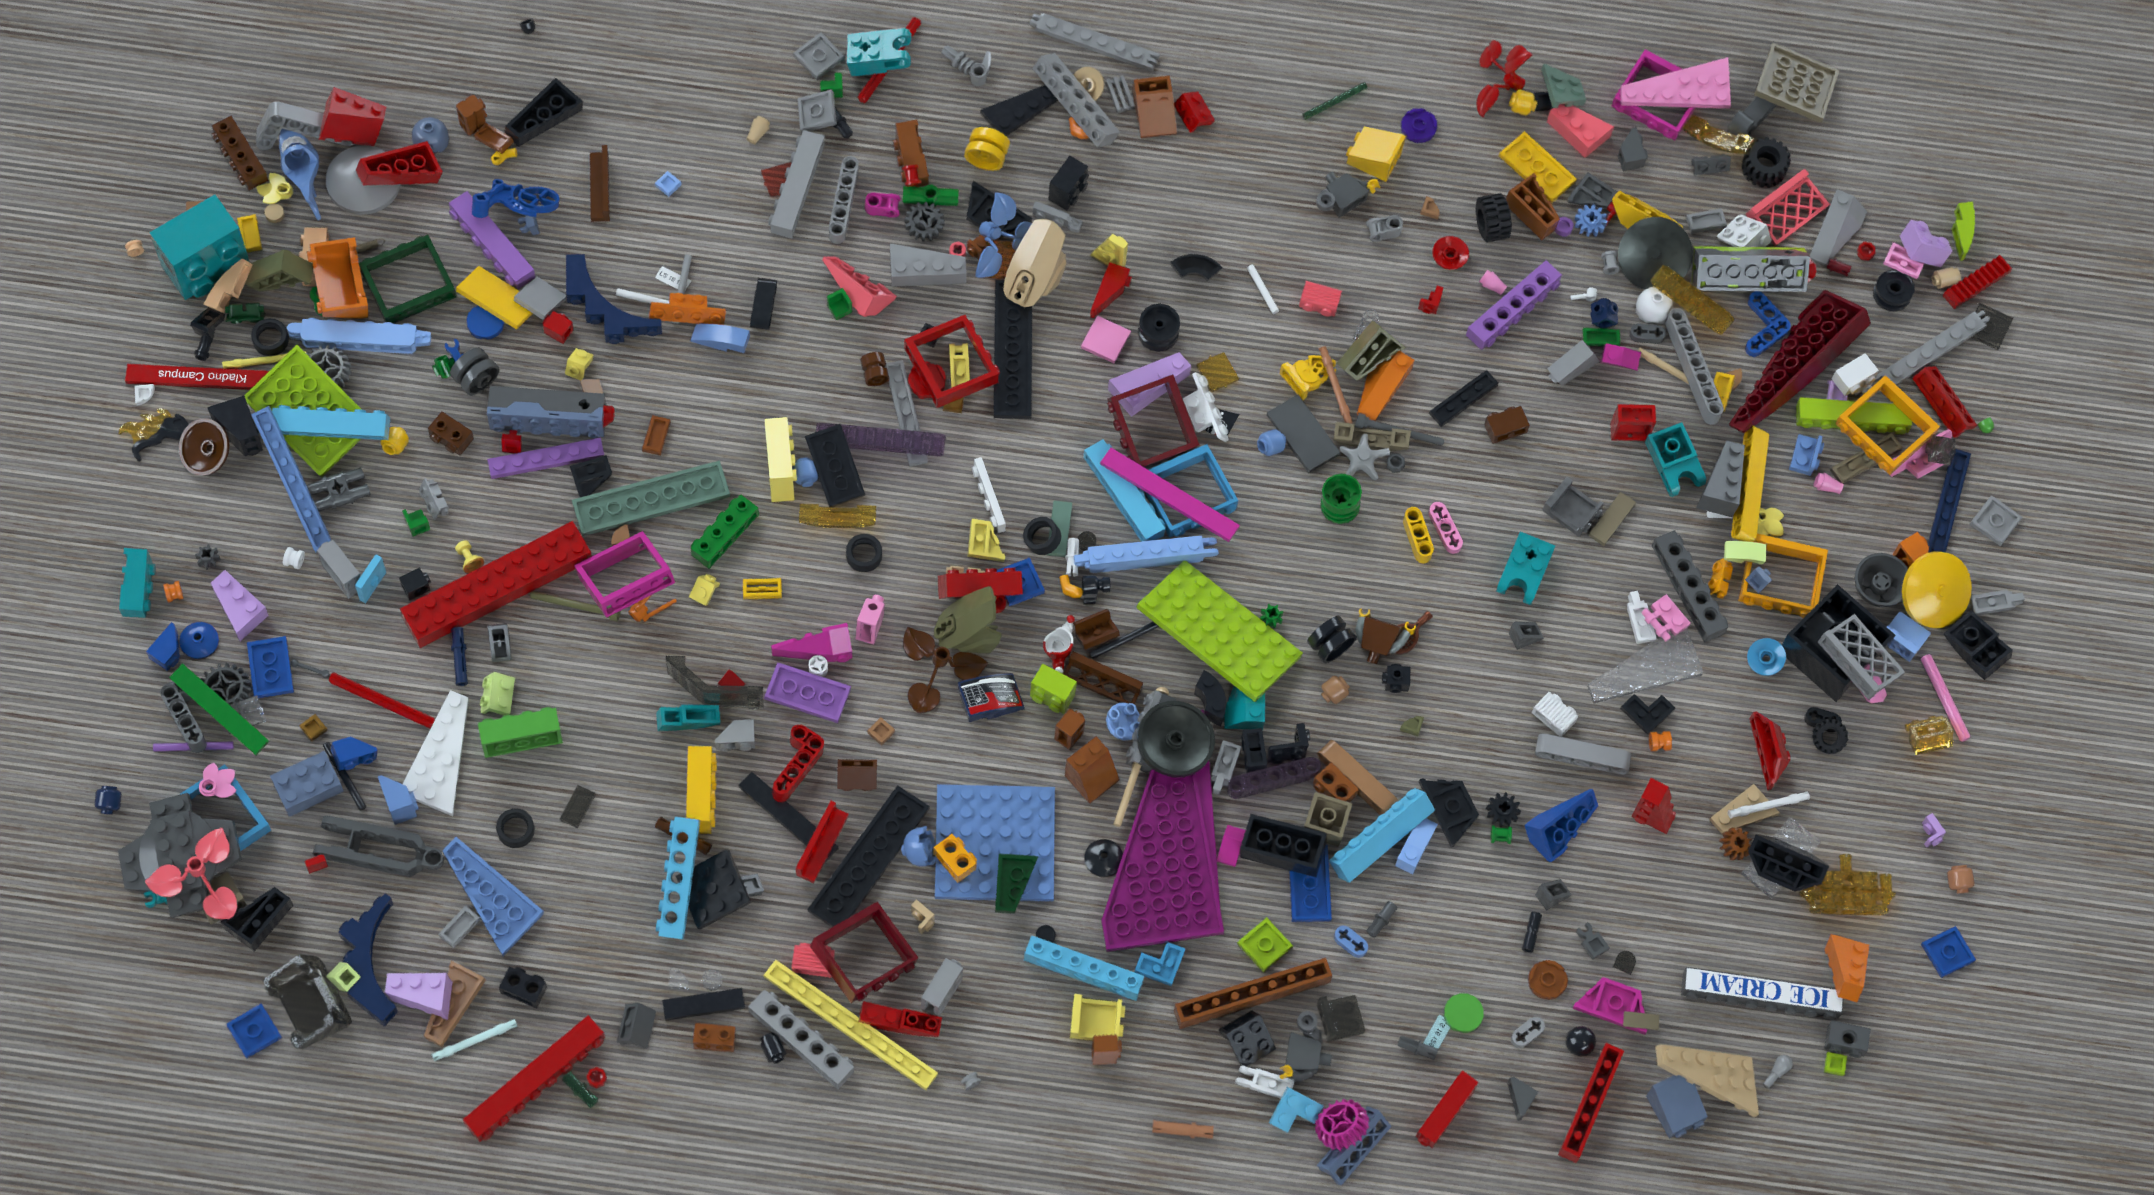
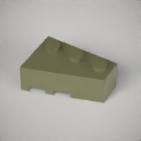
[245,250,313,292]
[1337,320,1406,381]

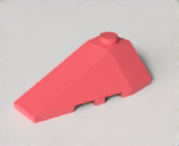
[822,256,897,317]

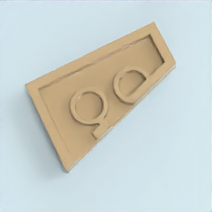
[1710,784,1780,834]

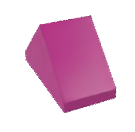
[1217,825,1246,867]

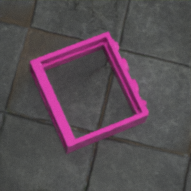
[1612,49,1695,140]
[574,531,675,618]

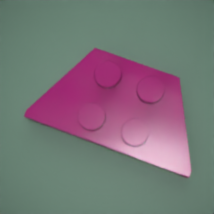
[1572,977,1647,1035]

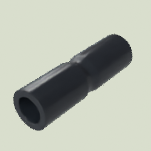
[1522,912,1542,953]

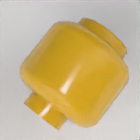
[1509,89,1537,116]
[380,427,409,455]

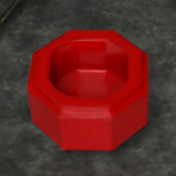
[1857,242,1876,261]
[586,1067,607,1089]

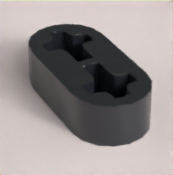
[1804,707,1842,732]

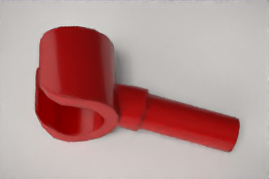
[1605,202,1617,227]

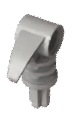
[941,45,991,86]

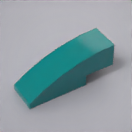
[656,705,721,731]

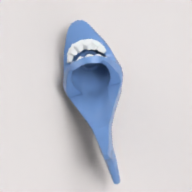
[279,129,321,220]

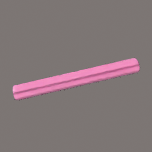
[1921,654,1970,742]

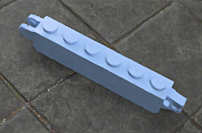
[286,318,431,354]
[1074,536,1219,573]

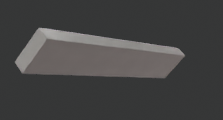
[885,360,928,467]

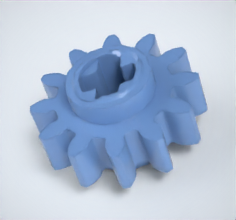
[1574,204,1608,237]

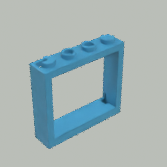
[1144,444,1238,538]
[179,764,271,851]

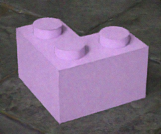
[1900,220,1952,267]

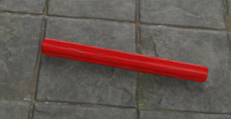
[857,17,921,103]
[329,672,435,729]

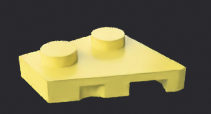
[968,519,1005,562]

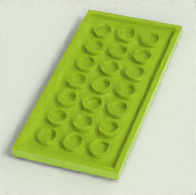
[1136,561,1303,702]

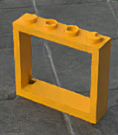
[1835,375,1940,475]
[1738,533,1828,618]

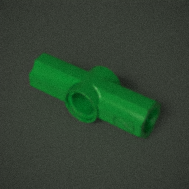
[902,185,959,207]

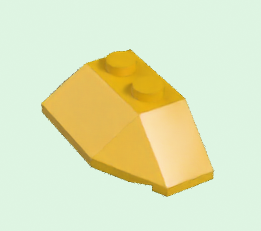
[1612,190,1683,229]

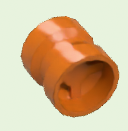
[1649,731,1672,751]

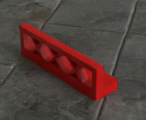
[1912,366,1978,438]
[796,800,849,883]

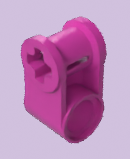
[865,192,901,218]

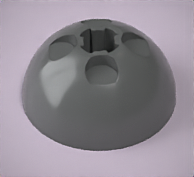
[1854,553,1908,607]

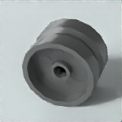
[450,347,499,396]

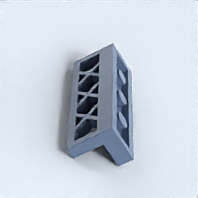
[1317,1106,1392,1186]

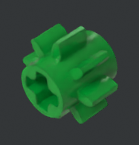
[432,355,455,379]
[1260,604,1284,629]

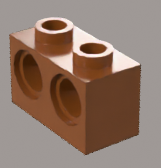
[1054,708,1086,750]
[1313,762,1359,802]
[693,1023,736,1053]

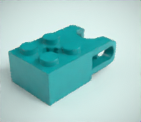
[847,28,912,76]
[1645,422,1707,497]
[1496,531,1556,606]

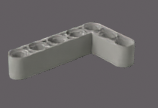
[256,101,354,150]

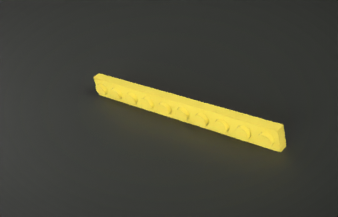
[764,960,938,1090]

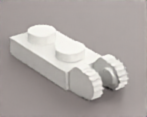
[1235,1066,1295,1099]

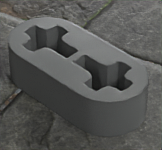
[1629,323,1666,344]

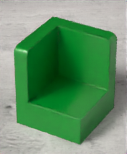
[820,73,843,98]
[827,288,852,321]
[402,509,430,537]

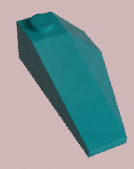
[1224,686,1265,730]

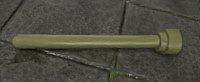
[529,591,621,622]

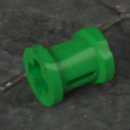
[1490,825,1512,844]

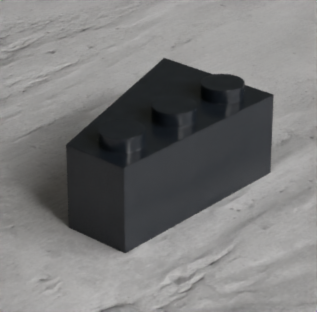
[220,887,293,952]

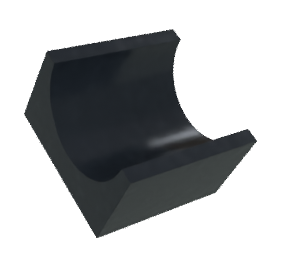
[1782,584,1896,702]

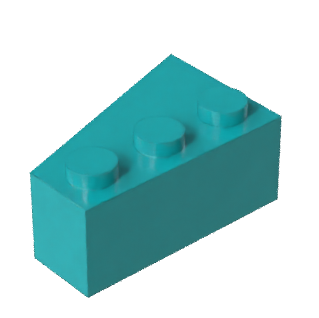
[119,548,156,618]

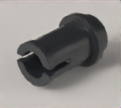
[194,335,213,361]

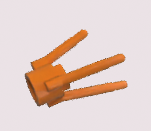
[628,594,677,622]

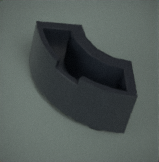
[1170,254,1223,281]
[1194,670,1226,727]

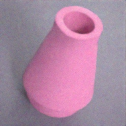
[1479,270,1508,295]
[1814,473,1844,494]

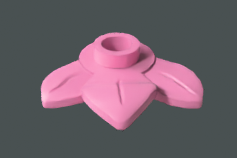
[199,763,236,798]

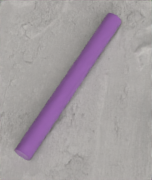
[153,741,234,752]

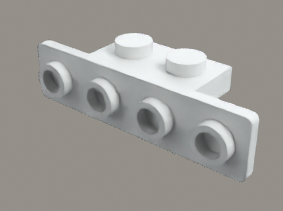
[1183,372,1229,442]

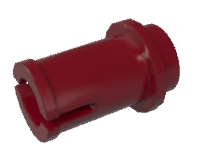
[1826,258,1852,277]

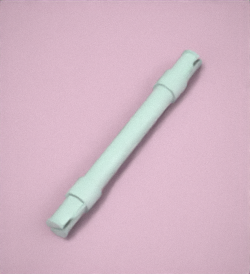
[432,1019,518,1062]

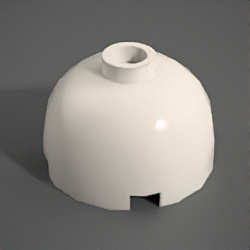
[1636,287,1673,325]

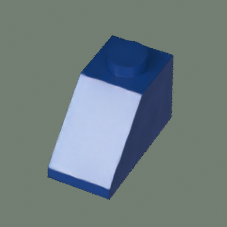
[146,622,180,671]

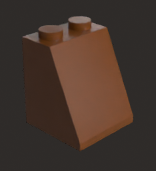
[1064,736,1120,804]

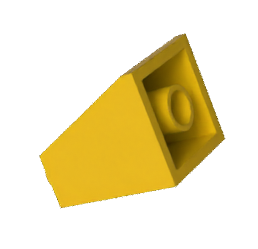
[1346,126,1406,182]

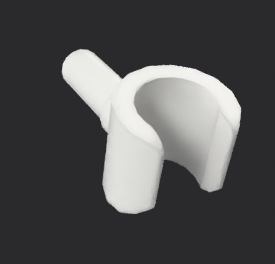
[1571,288,1597,302]

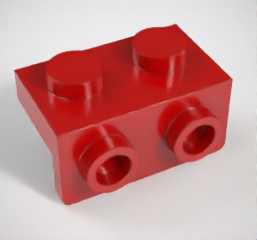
[1174,92,1215,133]

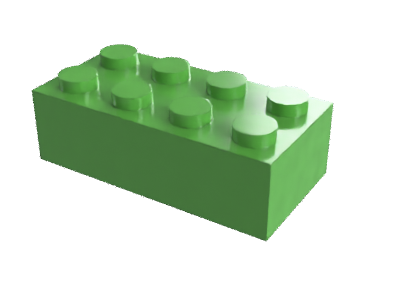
[478,707,563,758]

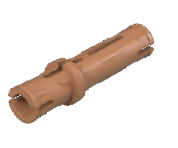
[1152,1120,1214,1139]

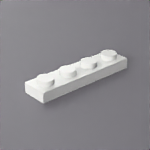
[972,457,1006,533]

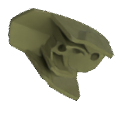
[934,586,1002,653]

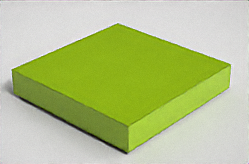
[1237,917,1293,973]

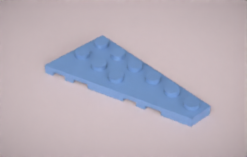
[442,837,544,956]

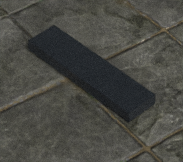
[1429,370,1499,427]
[662,988,745,1021]

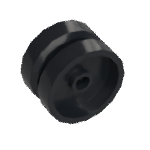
[1138,303,1180,352]
[1307,615,1357,664]

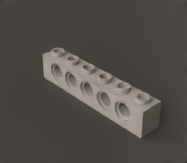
[1032,53,1120,148]
[748,989,854,1090]

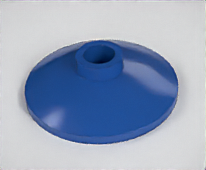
[179,622,219,659]

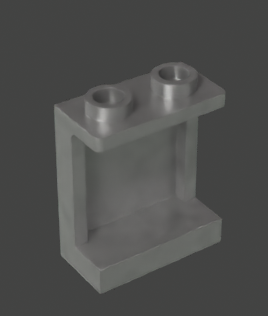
[1542,477,1604,537]

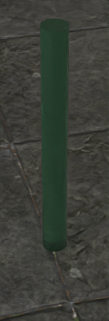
[1302,82,1368,120]

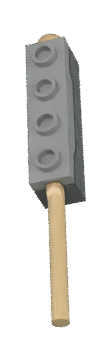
[1113,687,1176,827]

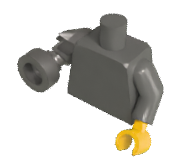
[1316,172,1380,218]
[1279,1011,1332,1082]

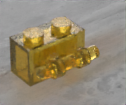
[1905,716,1953,755]

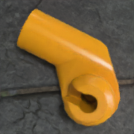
[1059,575,1083,598]

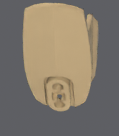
[1003,219,1066,307]

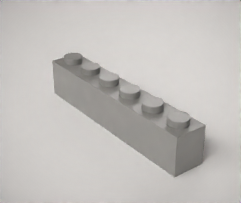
[768,130,825,239]

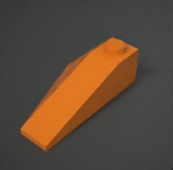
[1356,351,1415,421]

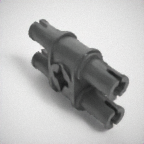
[307,467,371,511]

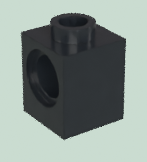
[399,568,431,601]

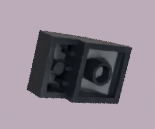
[1944,611,2013,680]

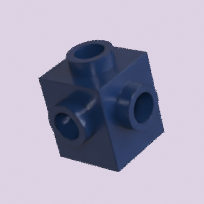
[1590,298,1618,329]

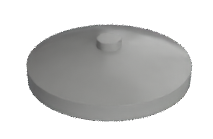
[326,145,401,215]

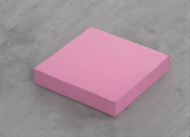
[1081,315,1131,364]

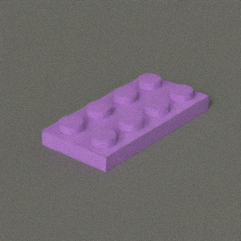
[764,662,851,723]

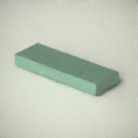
[1047,500,1072,557]

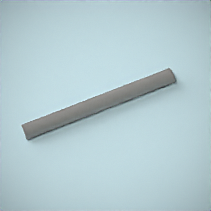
[672,254,692,324]

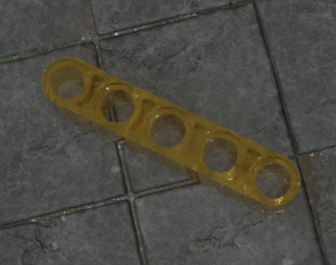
[1650,265,1734,335]

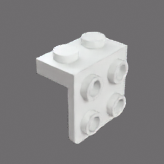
[1717,215,1772,247]

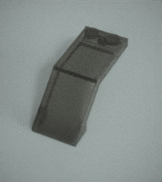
[666,656,764,710]

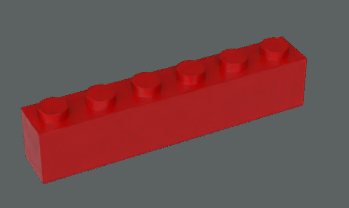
[1558,1043,1624,1163]

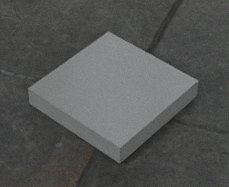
[793,33,845,80]
[798,89,837,132]
[513,276,567,320]
[1969,495,2023,546]

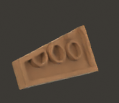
[424,960,486,1047]

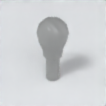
[1763,1055,1793,1089]

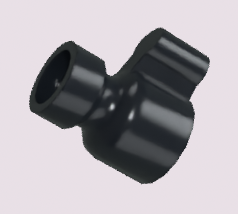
[1082,576,1111,605]

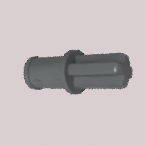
[1366,901,1398,938]
[1398,1035,1438,1060]

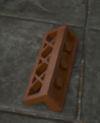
[590,145,610,222]
[1063,651,1143,705]

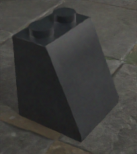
[207,396,263,456]

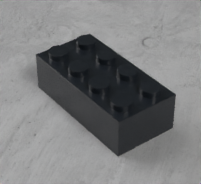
[1240,814,1327,877]

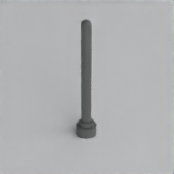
[1355,413,1444,446]

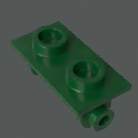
[225,303,266,324]

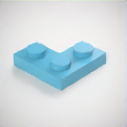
[1269,1087,1323,1133]

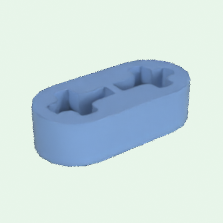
[1334,926,1368,958]

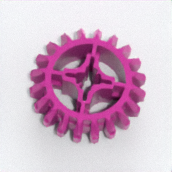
[1315,1099,1370,1151]

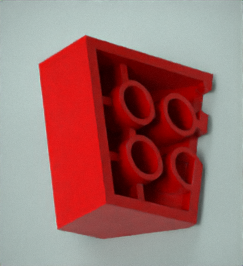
[319,87,386,146]

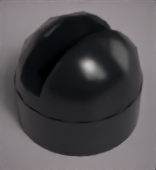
[520,19,536,34]

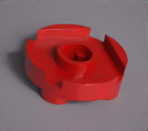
[908,361,946,399]

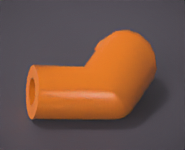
[1069,117,1089,139]

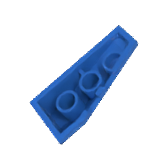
[1524,789,1598,862]

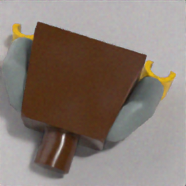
[1355,608,1416,664]

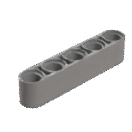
[829,156,859,244]
[1535,734,1631,775]

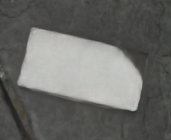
[560,785,596,829]

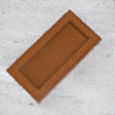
[474,123,514,154]
[642,415,671,456]

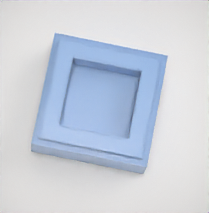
[655,171,681,197]

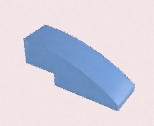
[691,324,750,353]

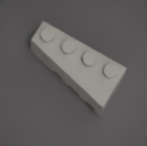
[890,243,967,287]

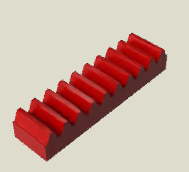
[1943,255,2012,309]

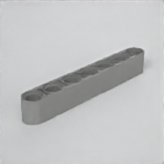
[1665,308,1724,425]

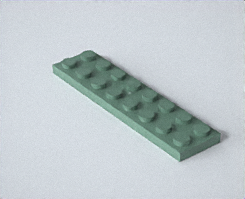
[572,460,730,537]

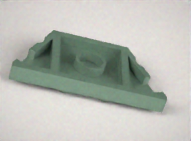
[1541,64,1586,108]

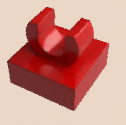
[501,430,522,453]

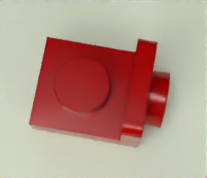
[1418,285,1444,315]

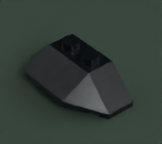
[1748,834,1829,892]

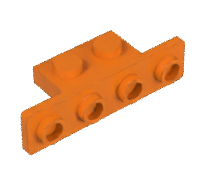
[649,293,726,325]

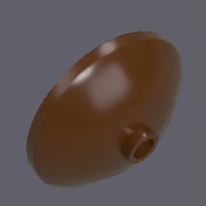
[179,418,230,476]

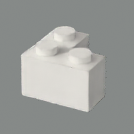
[1832,353,1879,396]

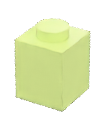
[326,962,360,991]

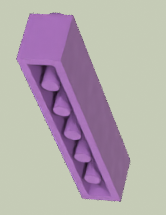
[449,191,535,290]

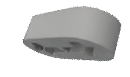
[1511,1017,1545,1048]

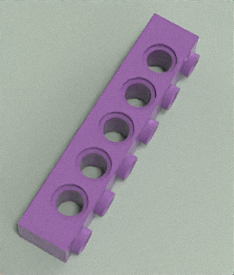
[1466,260,1562,350]

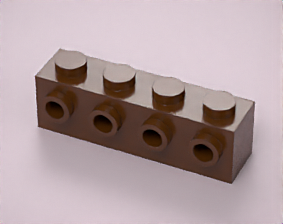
[211,116,268,191]

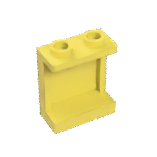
[1070,994,1125,1040]

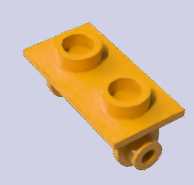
[1708,558,1733,599]

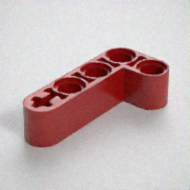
[772,724,824,802]

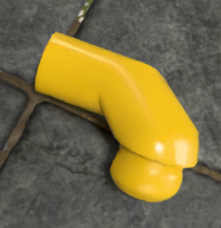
[491,148,517,165]

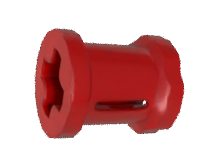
[902,165,921,187]

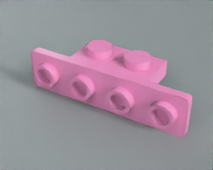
[1890,429,1952,479]

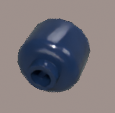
[94,786,122,815]

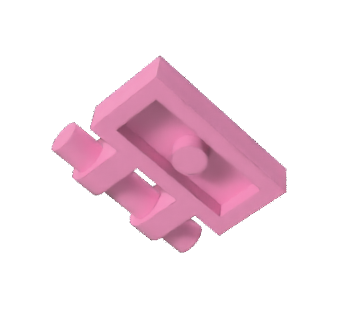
[1641,594,1691,642]

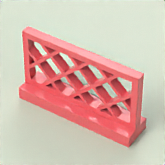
[1746,168,1830,246]

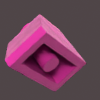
[1600,343,1641,371]

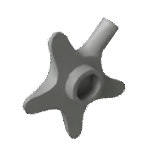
[1339,434,1390,480]

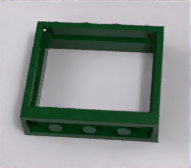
[359,235,457,323]

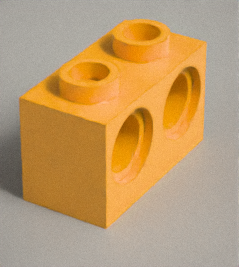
[933,834,977,883]

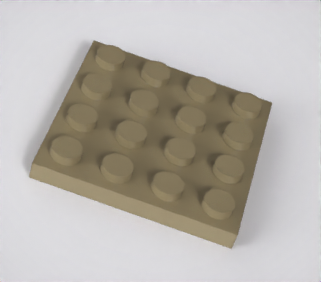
[1754,43,1839,123]

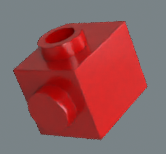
[543,311,574,344]

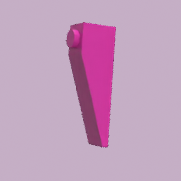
[771,623,852,663]

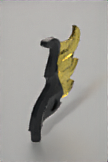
[118,408,189,462]

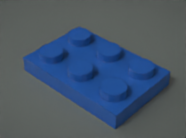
[247,636,294,699]

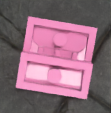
[1883,243,1924,279]

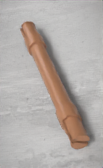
[1319,346,1353,424]

